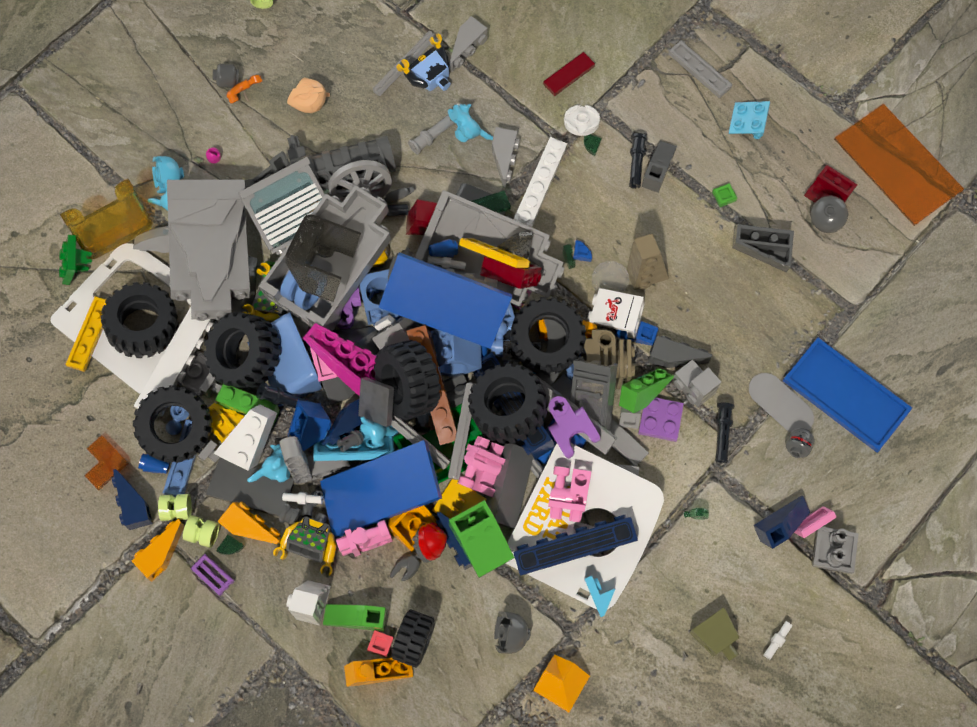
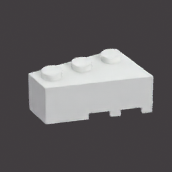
[214,405,277,471]
[287,580,331,625]

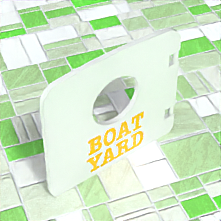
[506,443,664,609]

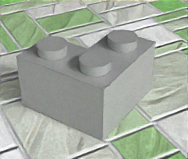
[372,316,424,350]
[673,359,721,407]

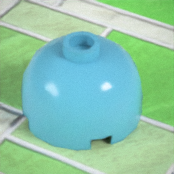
[152,156,184,193]

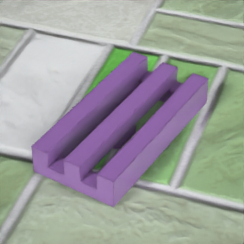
[190,554,235,596]

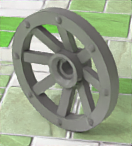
[328,160,392,202]

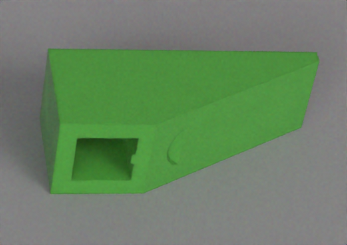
[619,368,674,413]
[323,604,387,632]

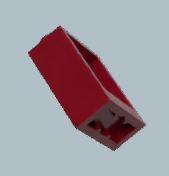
[480,256,542,289]

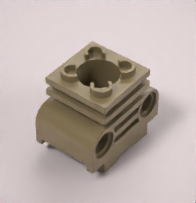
[582,330,635,398]

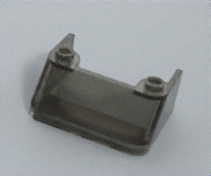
[284,214,361,302]

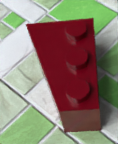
[406,199,437,235]

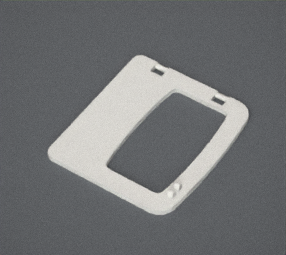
[51,243,191,394]

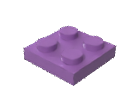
[638,398,684,442]

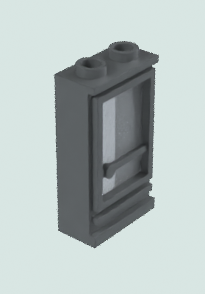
[570,357,618,431]

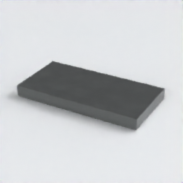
[206,458,295,517]

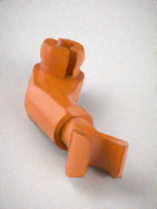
[226,75,262,103]

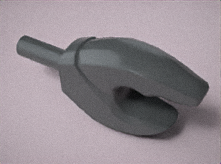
[383,187,415,203]
[390,554,420,581]

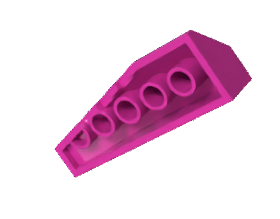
[303,323,376,396]

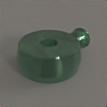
[684,508,709,520]

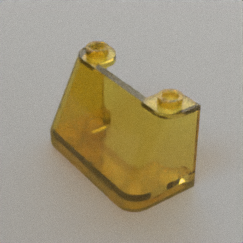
[60,179,153,259]

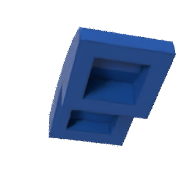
[614,321,658,346]

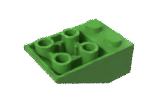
[449,500,515,578]

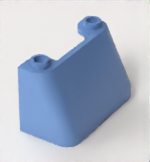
[247,312,322,407]

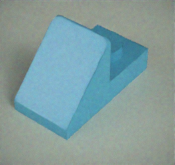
[585,576,615,617]

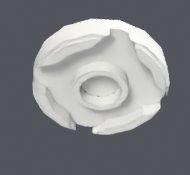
[564,105,600,136]

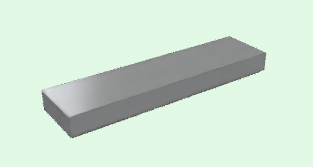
[668,40,732,99]

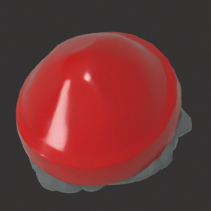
[412,523,447,563]

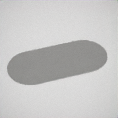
[749,373,814,432]

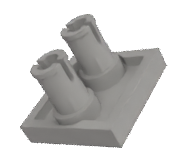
[812,526,859,574]

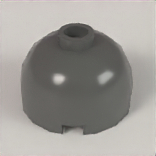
[810,195,849,233]
[494,611,531,654]

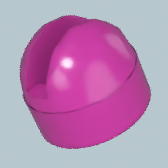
[206,147,221,164]

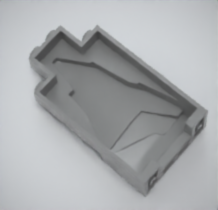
[167,180,250,321]
[259,185,392,332]
[415,190,565,307]

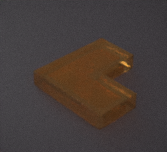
[84,435,129,491]

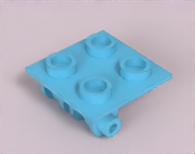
[729,101,770,139]

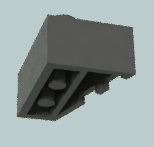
[732,224,794,272]

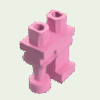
[458,436,506,497]
[548,466,591,523]
[336,520,393,557]

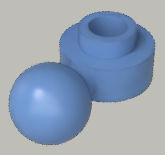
[491,321,508,356]
[166,406,189,435]

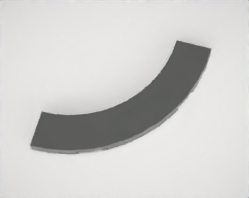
[521,319,566,399]

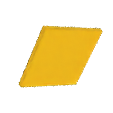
[432,479,487,519]

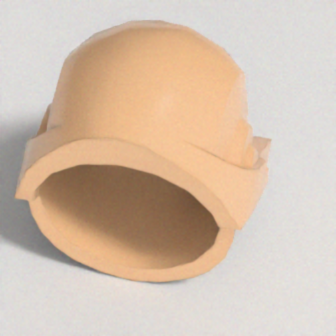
[287,77,330,113]

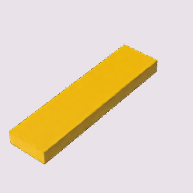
[459,238,530,268]
[65,296,106,372]

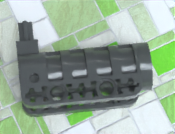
[287,135,396,207]

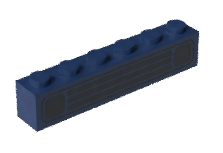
[473,352,555,460]
[513,515,638,576]

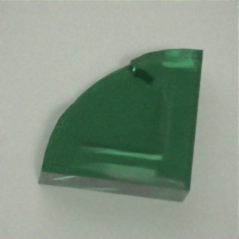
[583,134,602,156]
[562,244,576,269]
[216,534,245,555]

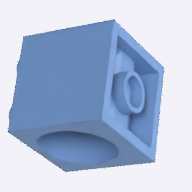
[359,269,401,325]
[430,329,482,377]

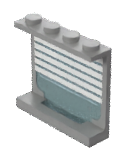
[238,157,325,255]

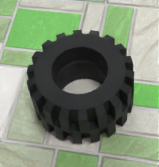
[392,609,435,668]

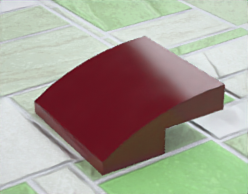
[804,165,858,203]

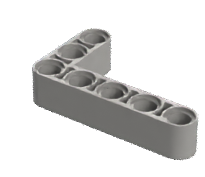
[279,436,351,484]

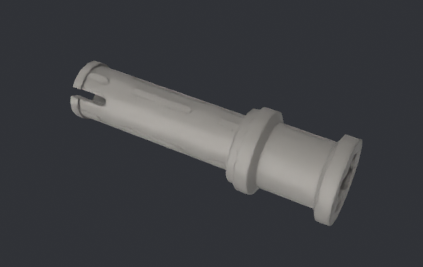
[408,115,455,155]

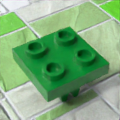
[59,235,92,285]

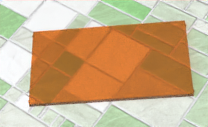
[834,104,964,226]

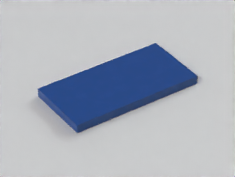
[378,252,512,349]
[783,338,912,453]
[320,440,442,538]

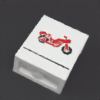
[587,288,645,339]

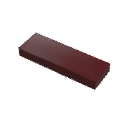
[543,52,595,96]

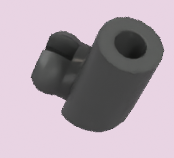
[302,490,324,518]

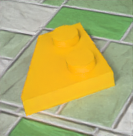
[208,403,245,443]

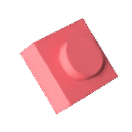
[367,630,394,658]

